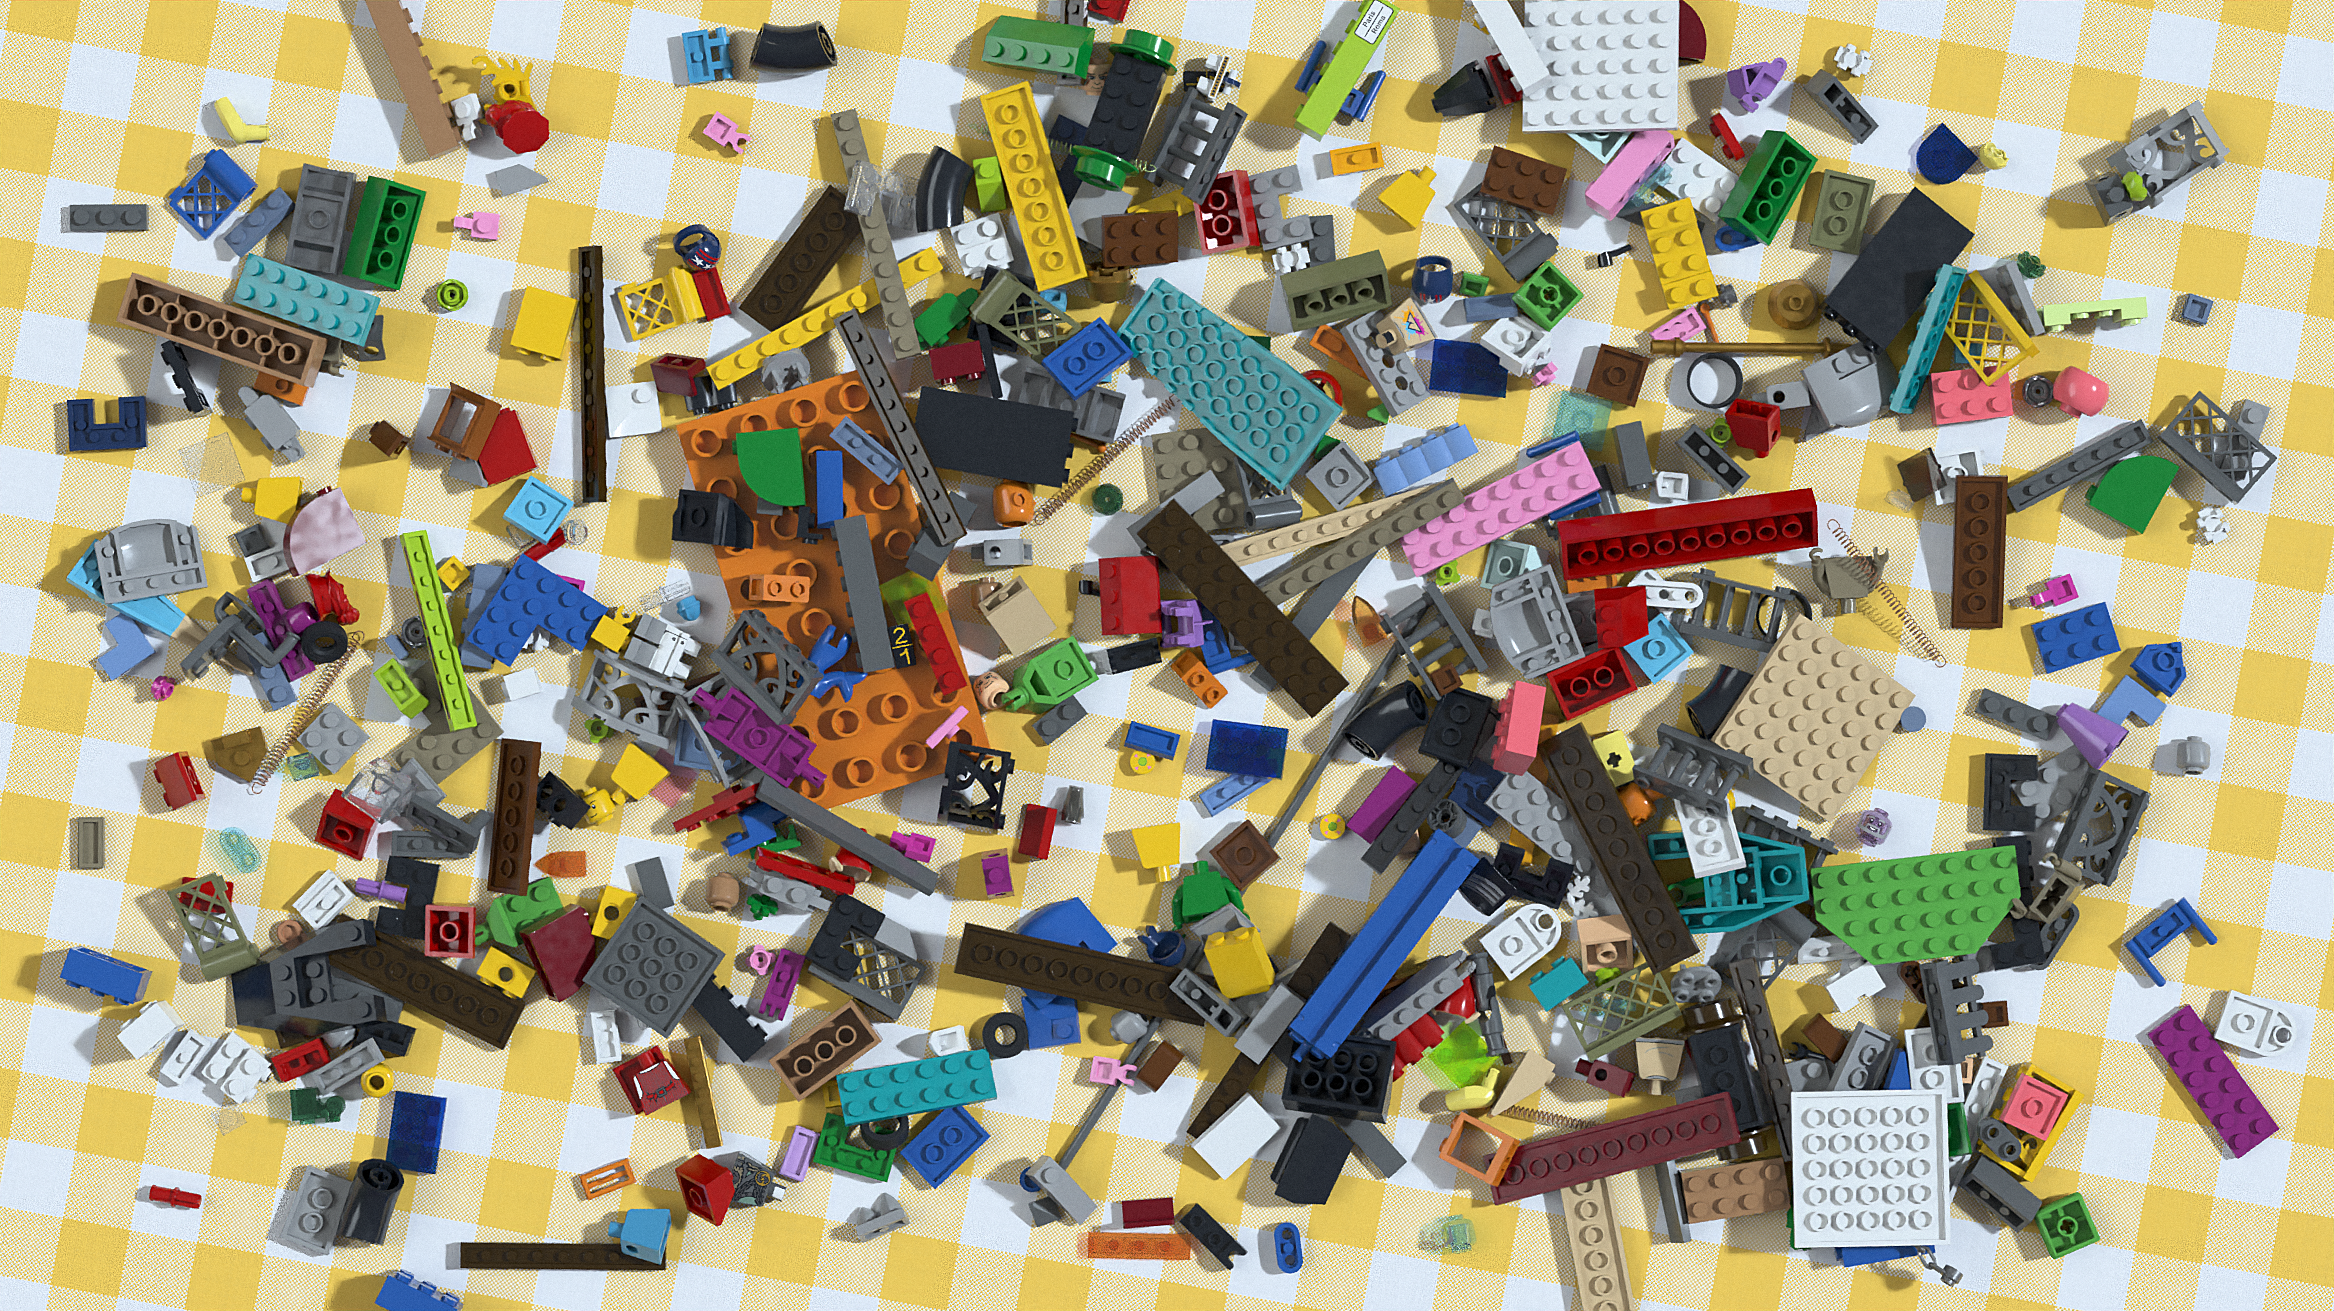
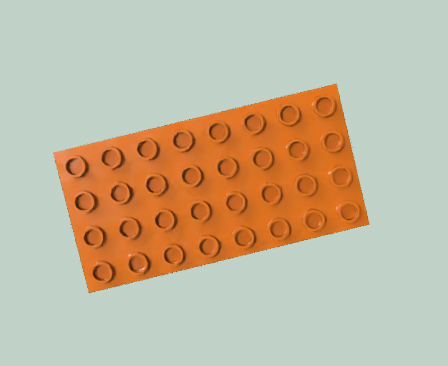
[676,370,994,809]

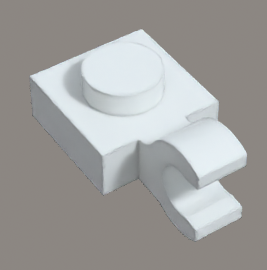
[451,93,484,141]

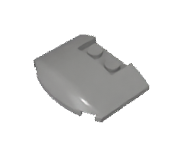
[1800,342,1900,428]
[94,519,208,605]
[1490,563,1585,680]

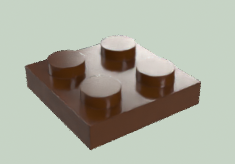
[1586,343,1650,408]
[1209,819,1281,892]

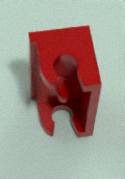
[1484,53,1523,108]
[271,1037,332,1082]

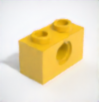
[589,884,638,940]
[476,945,537,999]

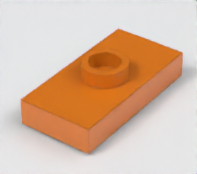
[253,371,309,406]
[1565,574,1618,594]

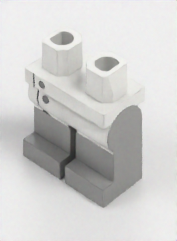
[623,613,703,680]

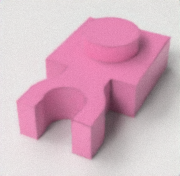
[703,111,752,155]
[1530,361,1558,387]
[1089,1056,1137,1086]

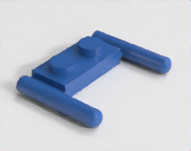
[1294,40,1386,122]
[1526,430,1601,521]
[1200,602,1257,675]
[2124,897,2218,987]

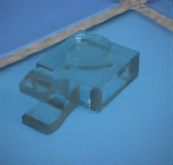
[1591,996,1636,1016]

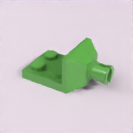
[1001,636,1099,714]
[475,876,564,947]

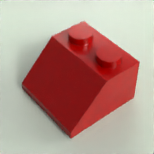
[1594,585,1649,648]
[153,751,206,811]
[314,788,382,861]
[425,902,476,959]
[675,1153,735,1227]

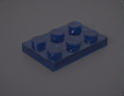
[1429,339,1508,398]
[1205,719,1289,781]
[385,1090,448,1174]

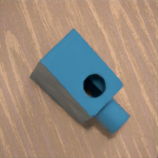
[608,1209,672,1264]

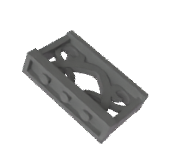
[709,609,824,725]
[2048,767,2151,887]

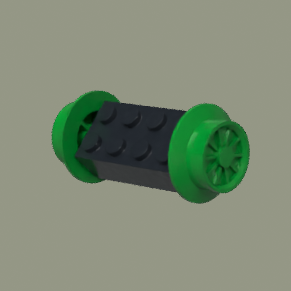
[1071,29,1177,192]

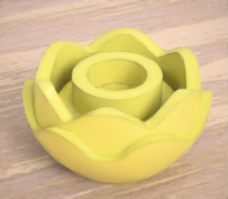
[1979,142,2009,170]

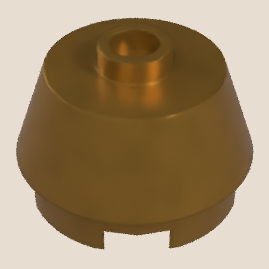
[1083,261,1133,304]
[1768,279,1819,330]

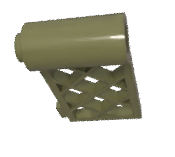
[970,268,1082,366]
[167,872,260,982]

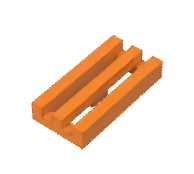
[579,1158,637,1200]

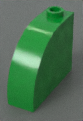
[732,428,806,507]
[2084,455,2180,535]

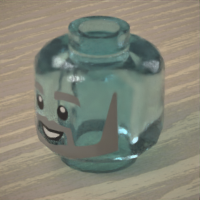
[1441,1214,1477,1254]

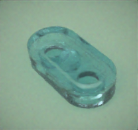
[219,827,262,873]

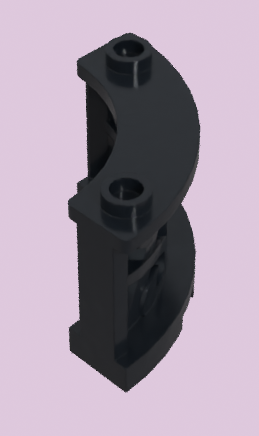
[937,741,1016,835]

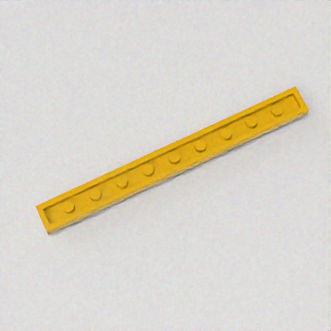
[706,247,944,391]

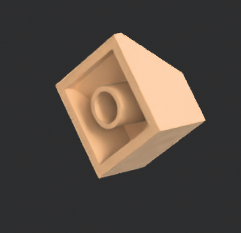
[1576,914,1634,976]

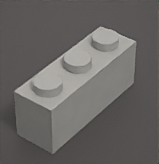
[1234,982,1306,1065]

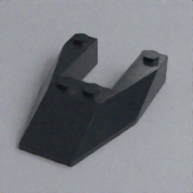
[231,919,387,1036]

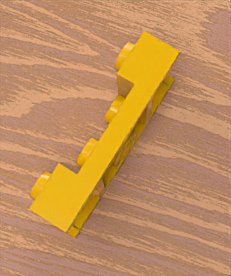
[1640,196,1719,310]

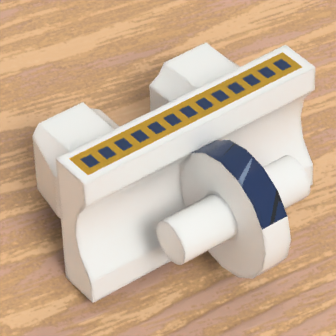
[1196,54,1241,102]

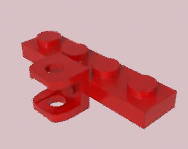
[672,783,759,833]

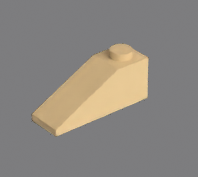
[1487,1049,1556,1119]

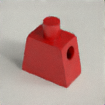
[1725,398,1781,458]

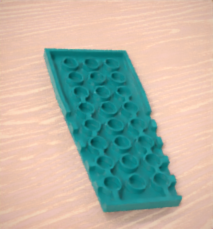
[1116,277,1344,491]

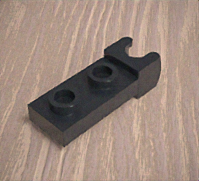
[1179,1203,1248,1271]

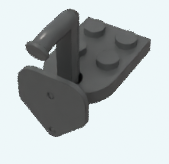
[180,591,301,682]

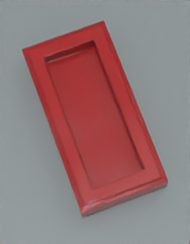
[691,266,732,322]

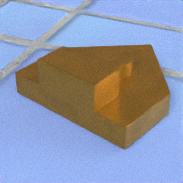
[211,726,269,783]

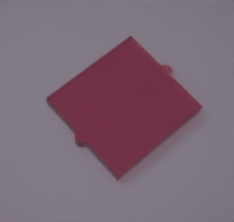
[651,748,697,808]

